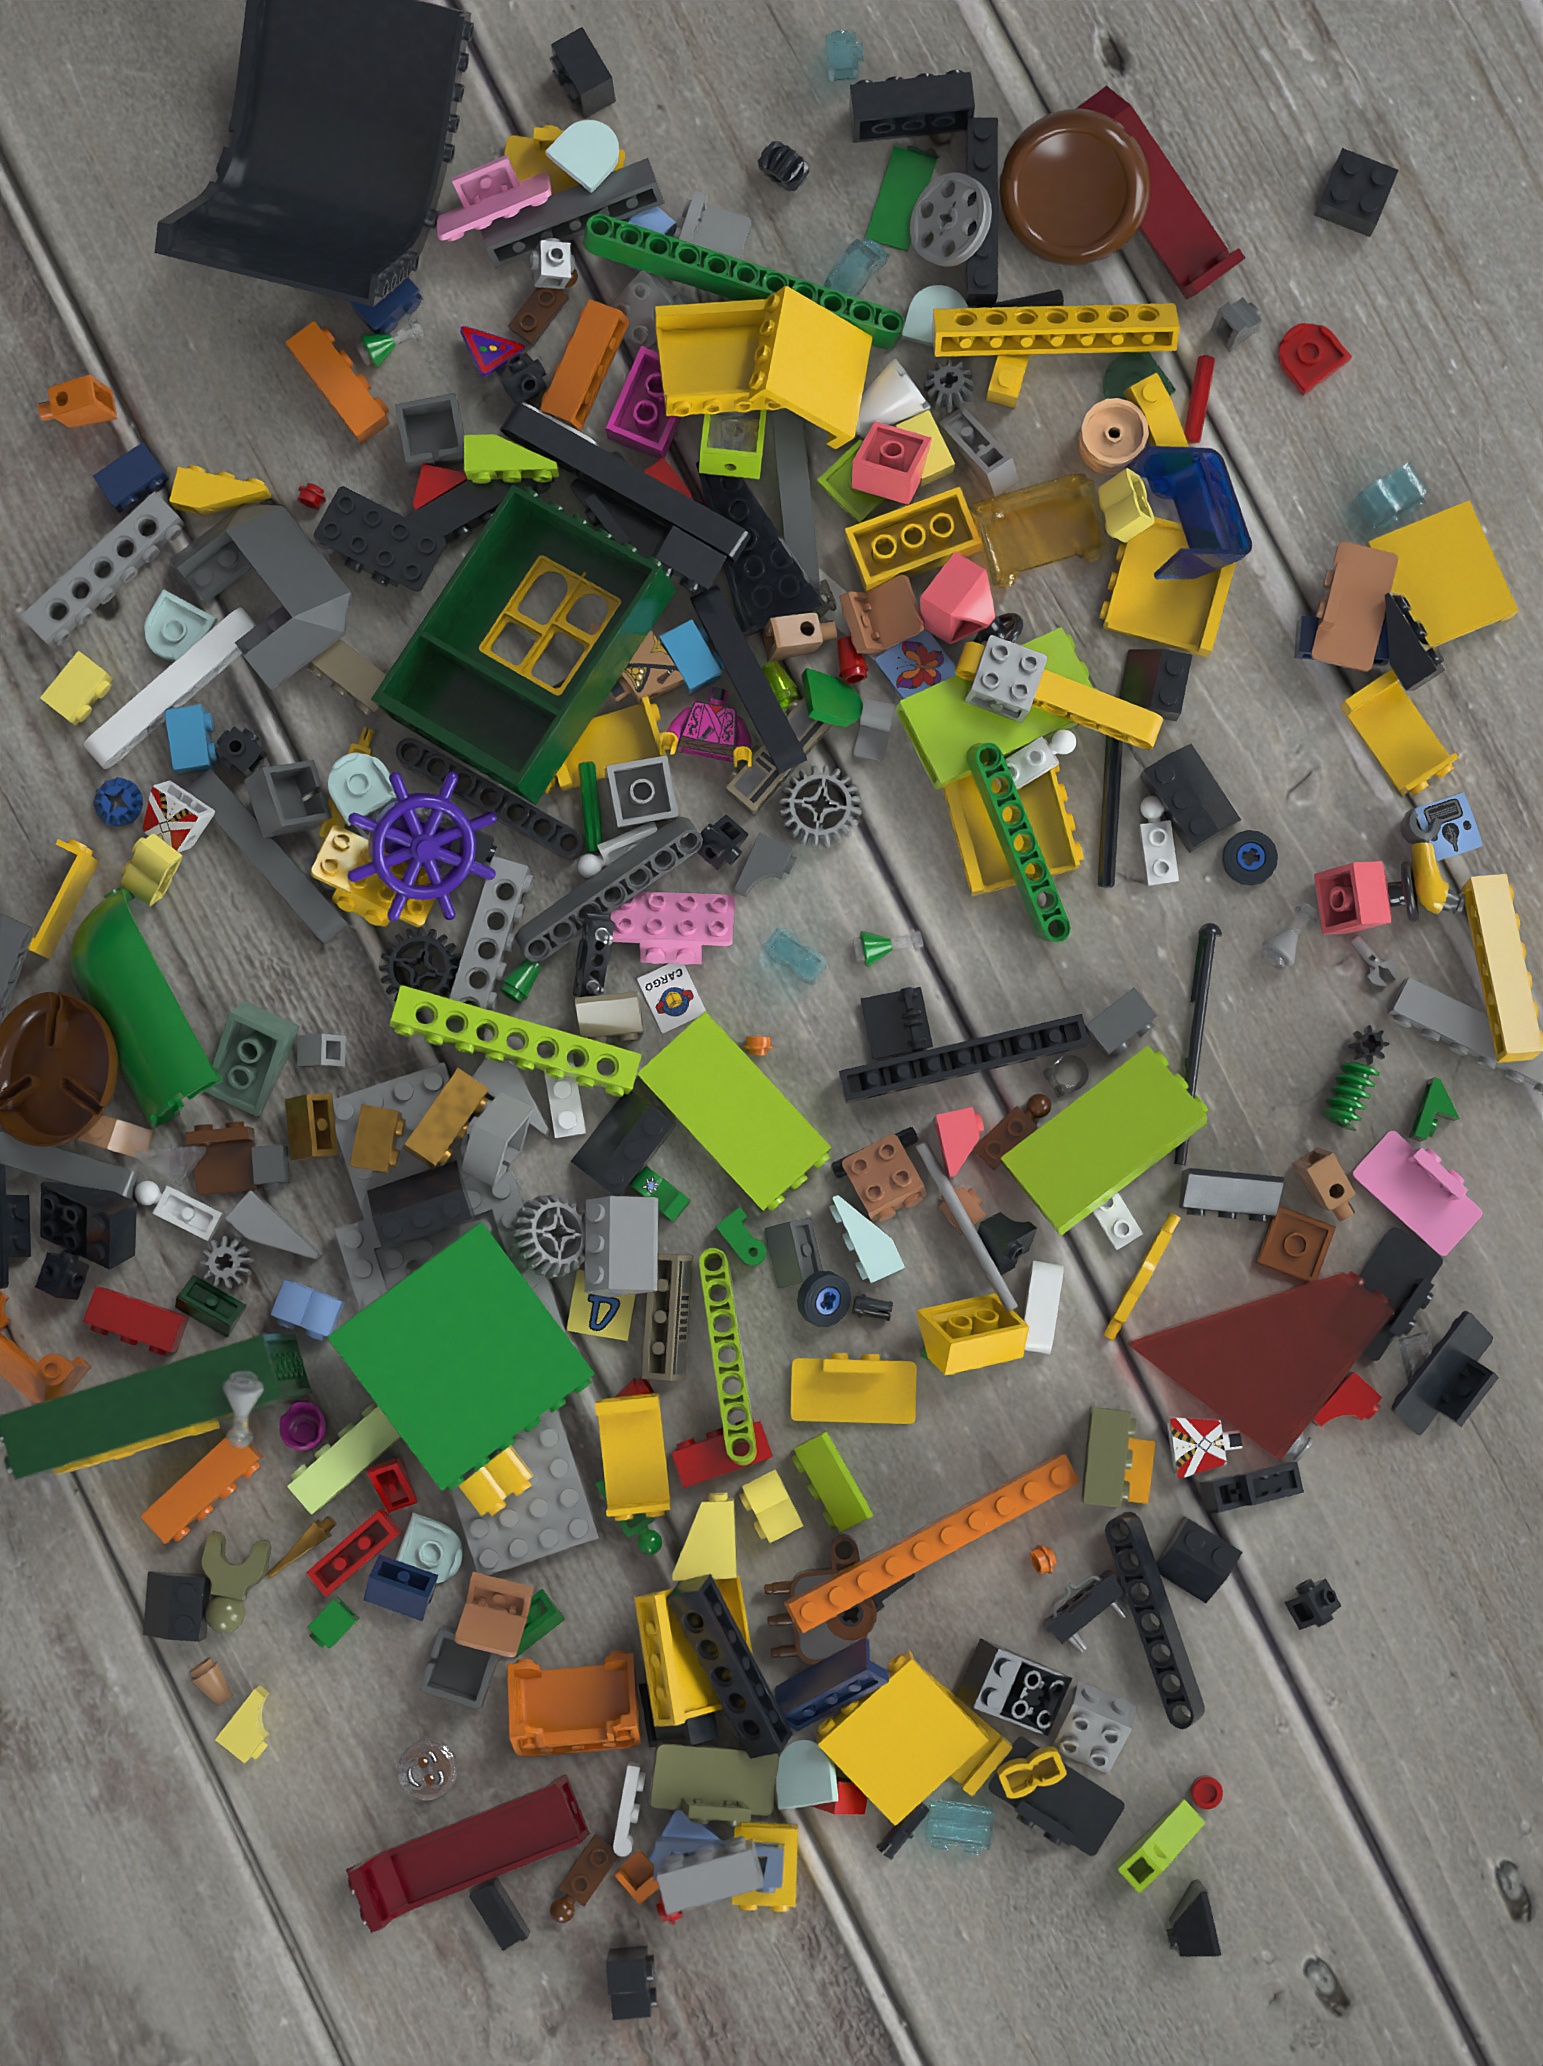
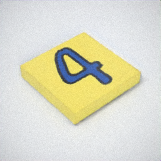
[566,1269,636,1341]

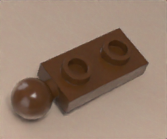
[508,268,578,346]
[973,1094,1051,1170]
[550,1834,619,1923]

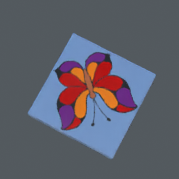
[874,629,956,699]

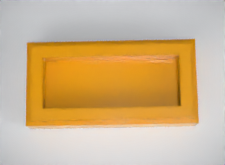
[1124,1438,1156,1504]

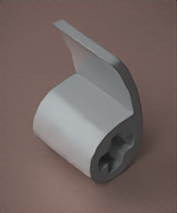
[853,698,896,762]

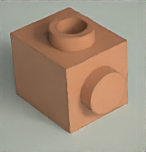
[938,1186,987,1236]

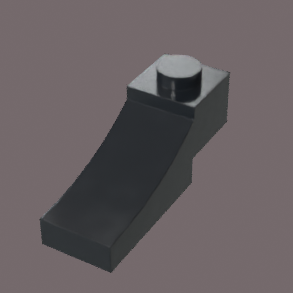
[1199,1462,1304,1514]

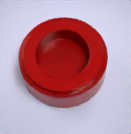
[1190,1775,1223,1809]

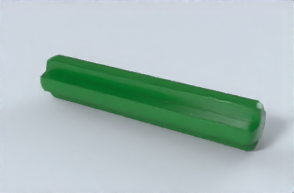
[578,761,603,853]

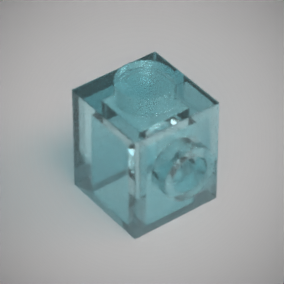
[826,30,864,81]

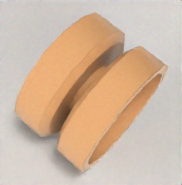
[1078,398,1149,475]

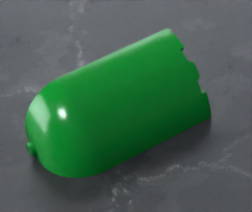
[70,888,223,1129]

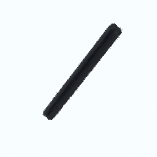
[1098,735,1123,888]

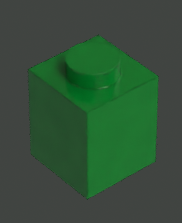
[307,1597,360,1649]

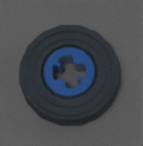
[1222,830,1278,886]
[797,1271,851,1327]

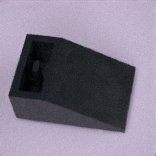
[40,1181,137,1270]
[955,1638,1072,1737]

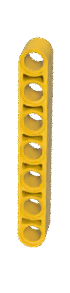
[955,642,1163,750]

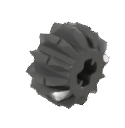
[923,359,975,414]

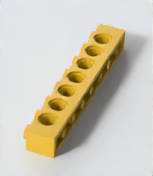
[932,303,1180,357]

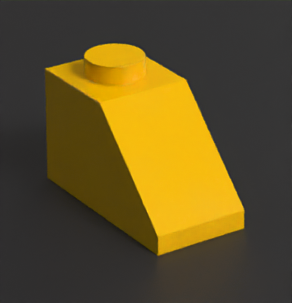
[986,354,1030,409]

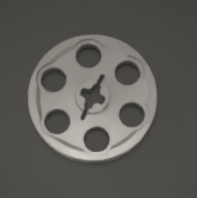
[910,173,992,267]

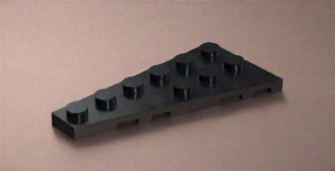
[696,461,827,637]

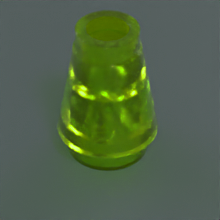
[762,660,799,708]

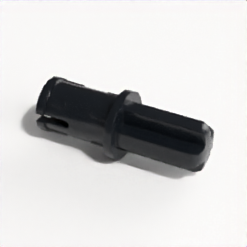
[876,1802,929,1860]

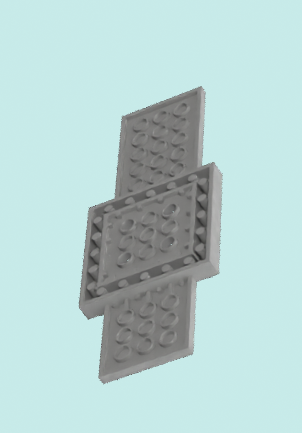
[333,1062,600,1575]

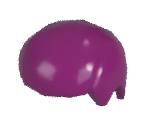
[279,1400,326,1451]

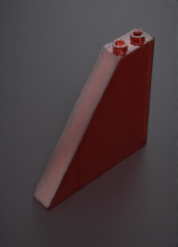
[1127,1271,1395,1461]

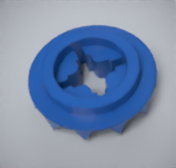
[93,777,143,827]

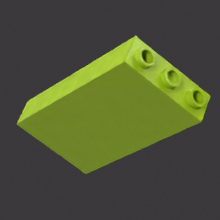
[895,627,1099,790]
[637,1011,832,1212]
[1001,1045,1208,1236]

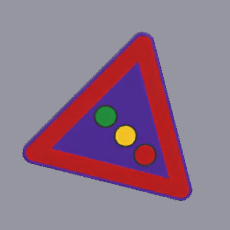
[460,326,525,377]

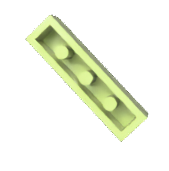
[287,1402,401,1515]

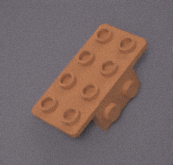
[1311,541,1398,672]

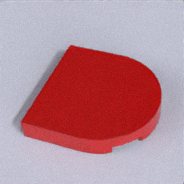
[1278,323,1352,396]

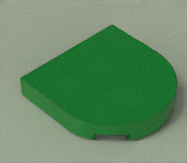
[801,668,863,727]

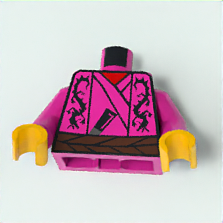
[657,687,752,767]

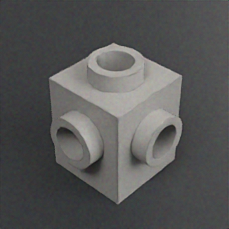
[529,238,575,289]

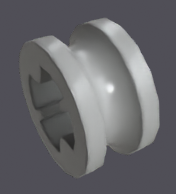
[1284,1430,1313,1462]

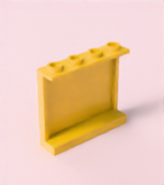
[748,286,873,449]
[654,299,785,417]
[1365,500,1519,647]
[1099,516,1244,658]
[942,754,1083,897]
[634,1575,753,1726]
[816,1650,989,1826]

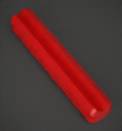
[1184,355,1215,444]

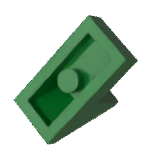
[1409,1077,1460,1142]

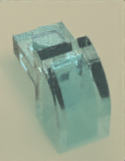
[823,237,890,297]

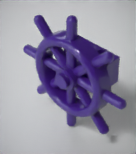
[347,772,497,921]

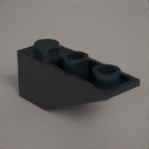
[1385,592,1445,691]

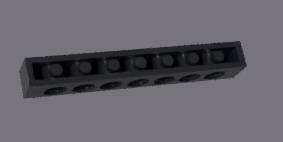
[839,1014,1089,1104]

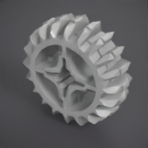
[779,765,862,848]
[510,1194,586,1279]

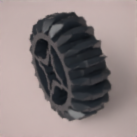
[379,927,461,1002]

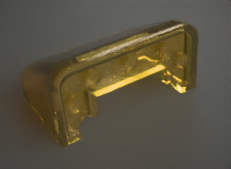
[968,473,1110,588]

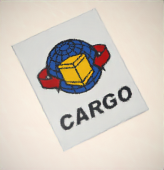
[637,963,706,1034]

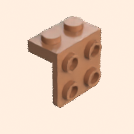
[839,575,924,654]
[842,1134,927,1223]
[455,1572,534,1657]

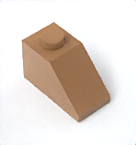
[78,1115,154,1160]

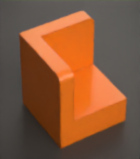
[614,1850,659,1905]

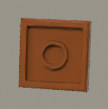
[1255,1205,1336,1285]

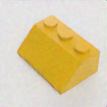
[916,1293,1030,1375]

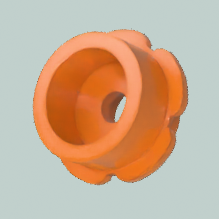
[743,1036,773,1055]
[1029,1545,1057,1575]

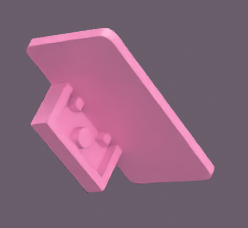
[437,155,552,241]
[610,892,735,965]
[1352,1131,1483,1256]

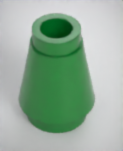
[500,958,542,1004]

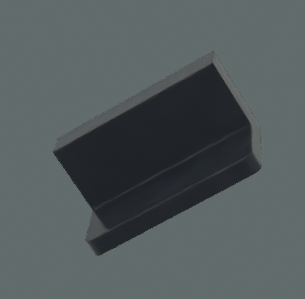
[469,1877,531,1951]

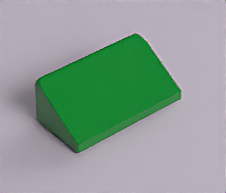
[514,1589,565,1657]

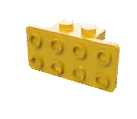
[504,125,625,196]
[310,825,443,928]
[791,1353,917,1424]

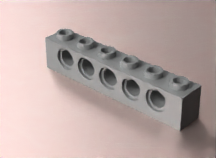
[21,491,185,649]
[446,856,534,1040]

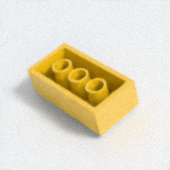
[844,486,982,592]

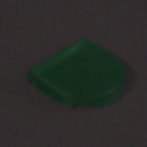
[1103,351,1176,401]

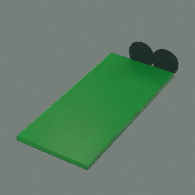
[865,144,940,252]

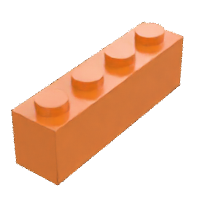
[540,299,630,431]
[285,321,390,445]
[140,1429,264,1544]

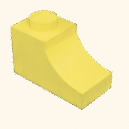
[215,1686,270,1764]

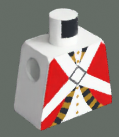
[142,781,215,852]
[1166,1417,1242,1478]

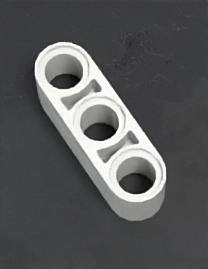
[1023,1260,1064,1355]

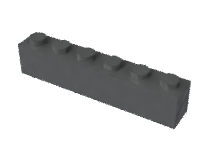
[481,158,664,268]

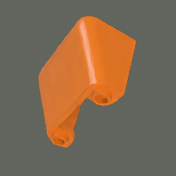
[0,1291,92,1404]
[507,1650,641,1757]

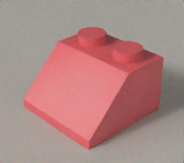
[852,421,932,505]
[934,1107,984,1179]

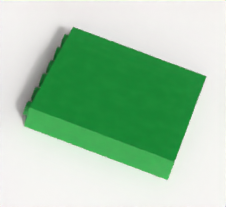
[326,1222,595,1491]

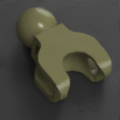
[201,1531,271,1633]

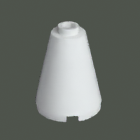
[854,358,931,439]

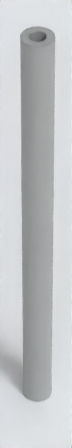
[916,1141,1018,1312]

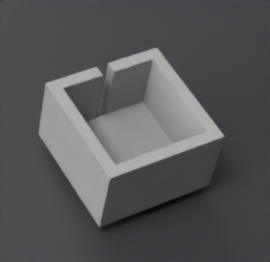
[461,1092,534,1186]

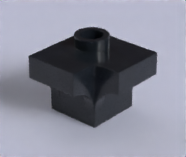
[977,1212,1037,1275]

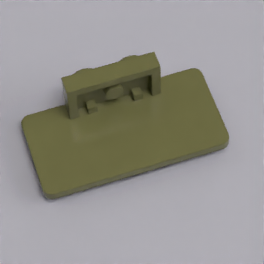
[649,1743,779,1826]

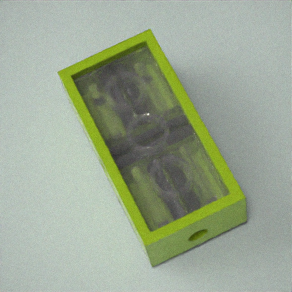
[699,409,767,479]

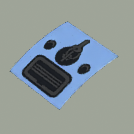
[1415,792,1483,861]

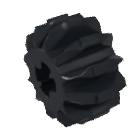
[758,141,810,191]

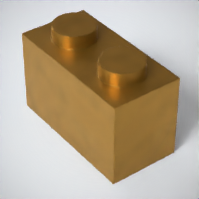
[285,1093,338,1161]
[350,1104,406,1174]

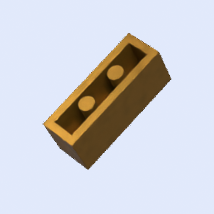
[402,1068,489,1169]

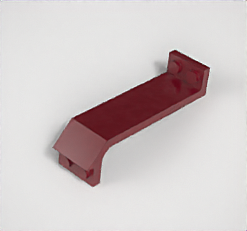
[1075,85,1246,299]
[346,1775,590,1933]

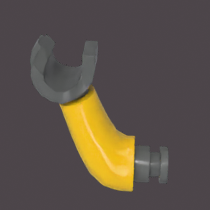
[1400,807,1466,915]

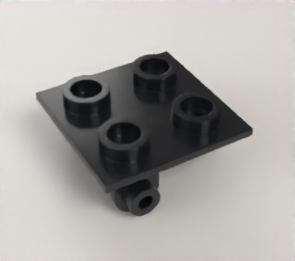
[861,987,933,1059]

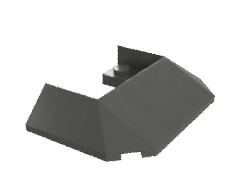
[171,503,352,691]

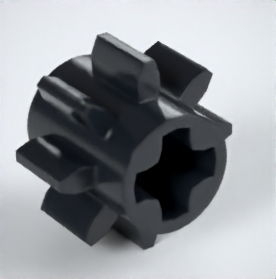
[1348,1025,1390,1065]

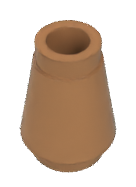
[189,1657,233,1706]

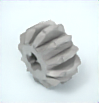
[199,1236,254,1289]

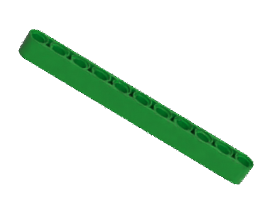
[583,214,905,349]

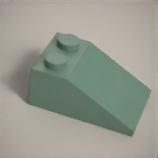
[204,1001,300,1117]

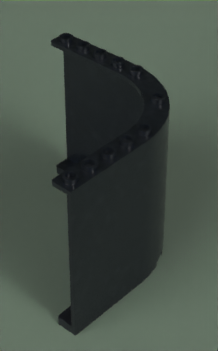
[154,0,474,307]

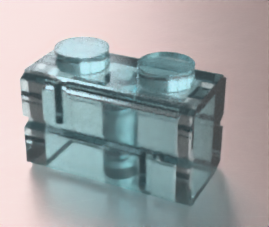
[925,1799,994,1854]

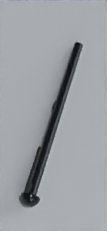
[1174,923,1222,1166]

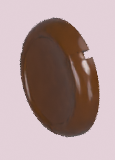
[999,109,1151,266]
[0,992,118,1147]

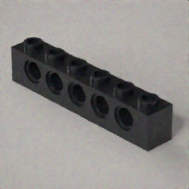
[667,1574,793,1759]

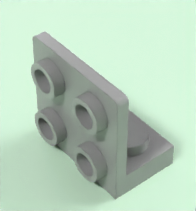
[964,635,1047,723]

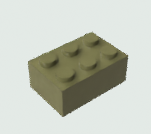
[1081,1407,1136,1508]

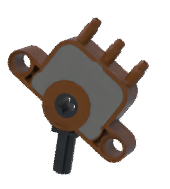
[764,1534,915,1664]

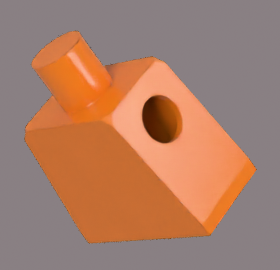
[38,375,117,427]

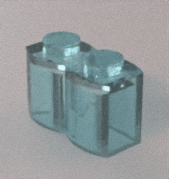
[1355,461,1430,529]
[765,927,828,985]

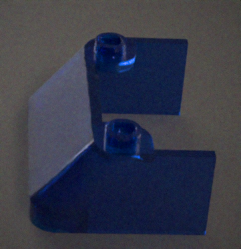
[1122,446,1252,579]

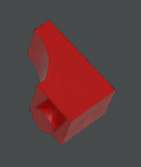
[1307,1371,1383,1427]

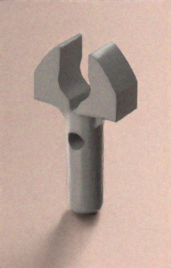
[1351,935,1398,988]

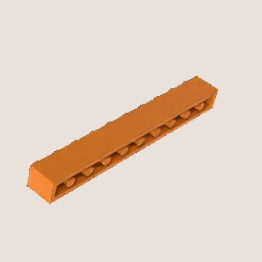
[783,1454,1080,1633]

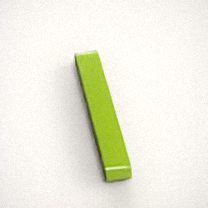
[699,1248,757,1465]

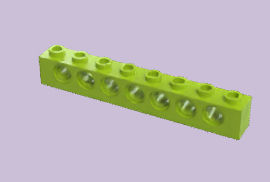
[389,985,642,1097]

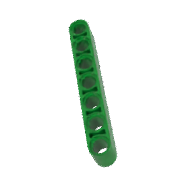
[966,742,1071,943]

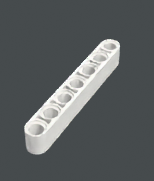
[83,608,257,769]

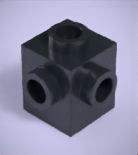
[495,352,547,404]
[215,727,268,777]
[697,814,749,870]
[35,1250,90,1300]
[1284,1578,1341,1630]

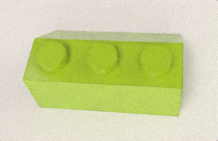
[791,1430,874,1532]

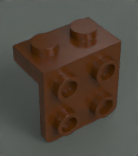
[185,1121,258,1195]

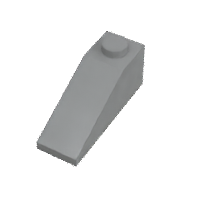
[939,407,1020,497]
[472,1058,551,1136]
[225,1190,323,1259]

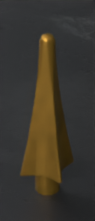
[267,1515,337,1578]

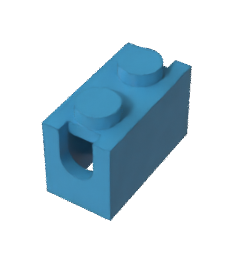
[660,619,724,696]
[165,705,218,775]

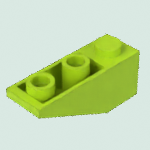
[464,434,559,484]
[1114,1798,1206,1894]

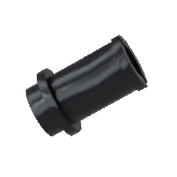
[852,1294,893,1321]

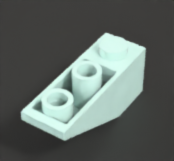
[829,1195,905,1284]

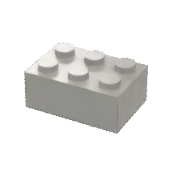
[657,1836,763,1914]

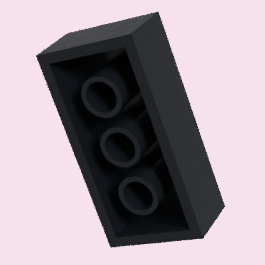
[849,70,975,143]

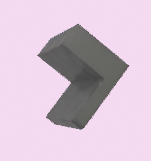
[765,1218,823,1288]

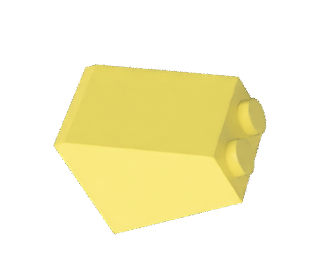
[672,1492,738,1581]

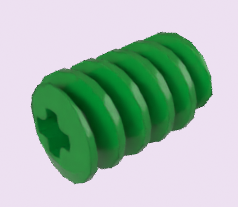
[1321,1062,1380,1131]

